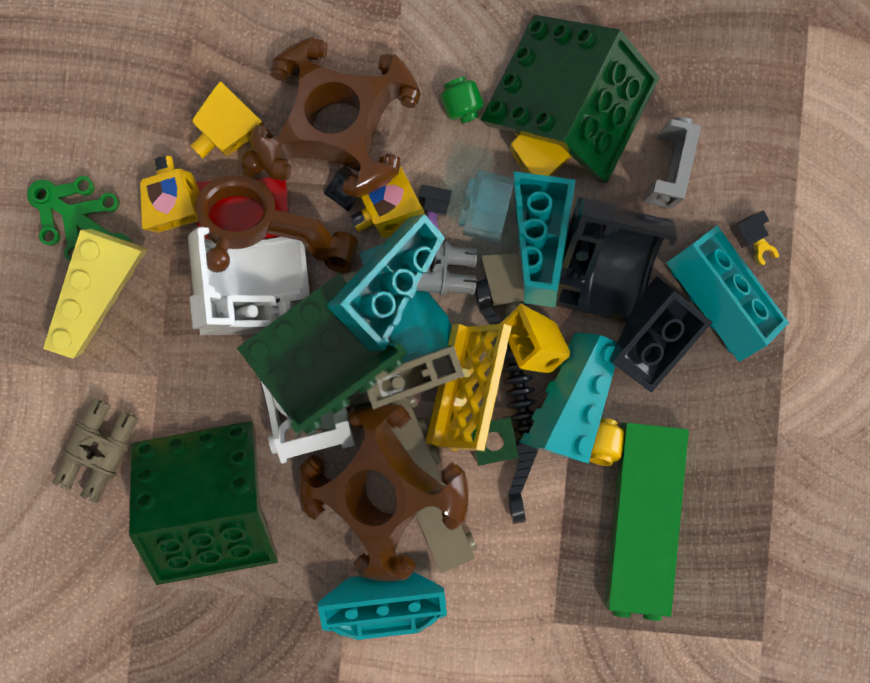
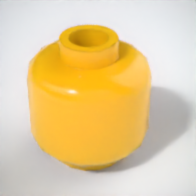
[589,418,625,466]

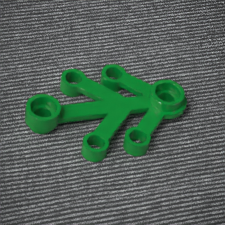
[27,176,132,261]

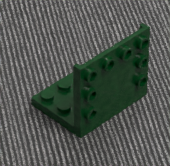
[481,14,660,183]
[237,273,407,435]
[129,421,278,585]

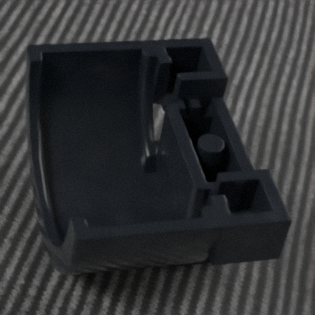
[556,197,678,322]

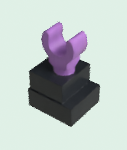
[419,185,452,230]

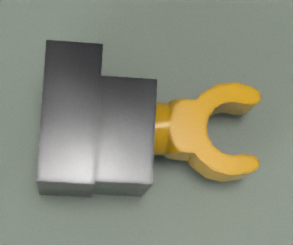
[729,210,779,266]

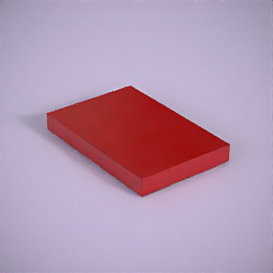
[196,177,289,240]

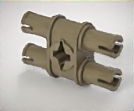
[52,398,139,503]

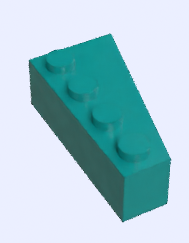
[513,171,575,308]
[327,214,445,351]
[519,332,617,463]

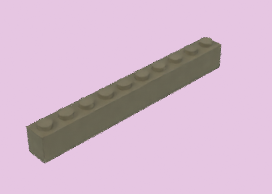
[321,271,478,573]

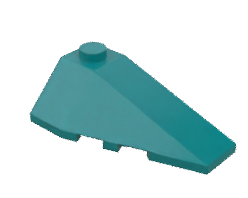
[359,244,452,362]

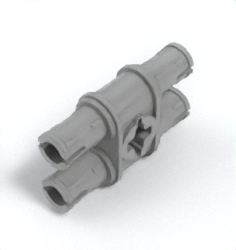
[385,238,478,296]

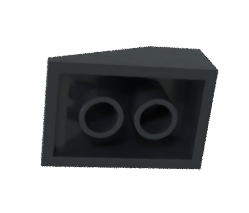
[610,276,713,393]

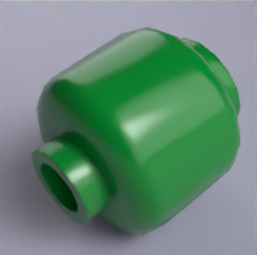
[440,76,484,125]

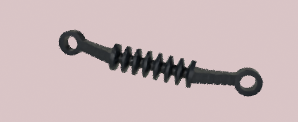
[474,279,539,524]

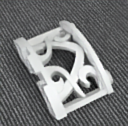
[261,381,355,464]

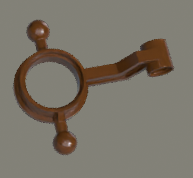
[196,150,358,273]

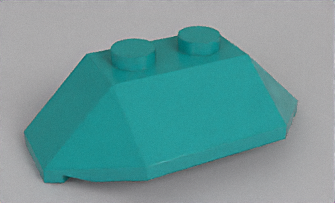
[318,572,447,640]

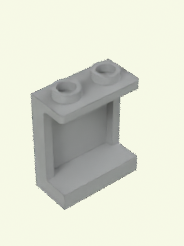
[643,117,701,209]

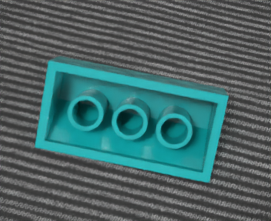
[666,225,789,362]

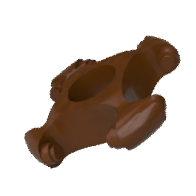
[249,37,421,198]
[298,402,469,581]

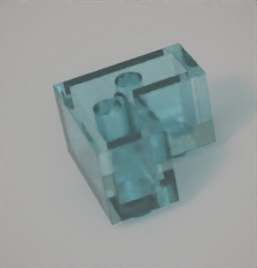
[458,170,515,244]

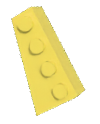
[43,228,148,359]

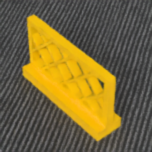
[425,324,511,452]

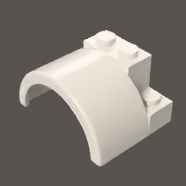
[188,227,310,335]

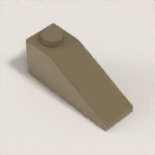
[367,345,464,409]

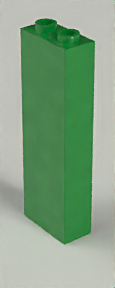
[604,422,689,621]

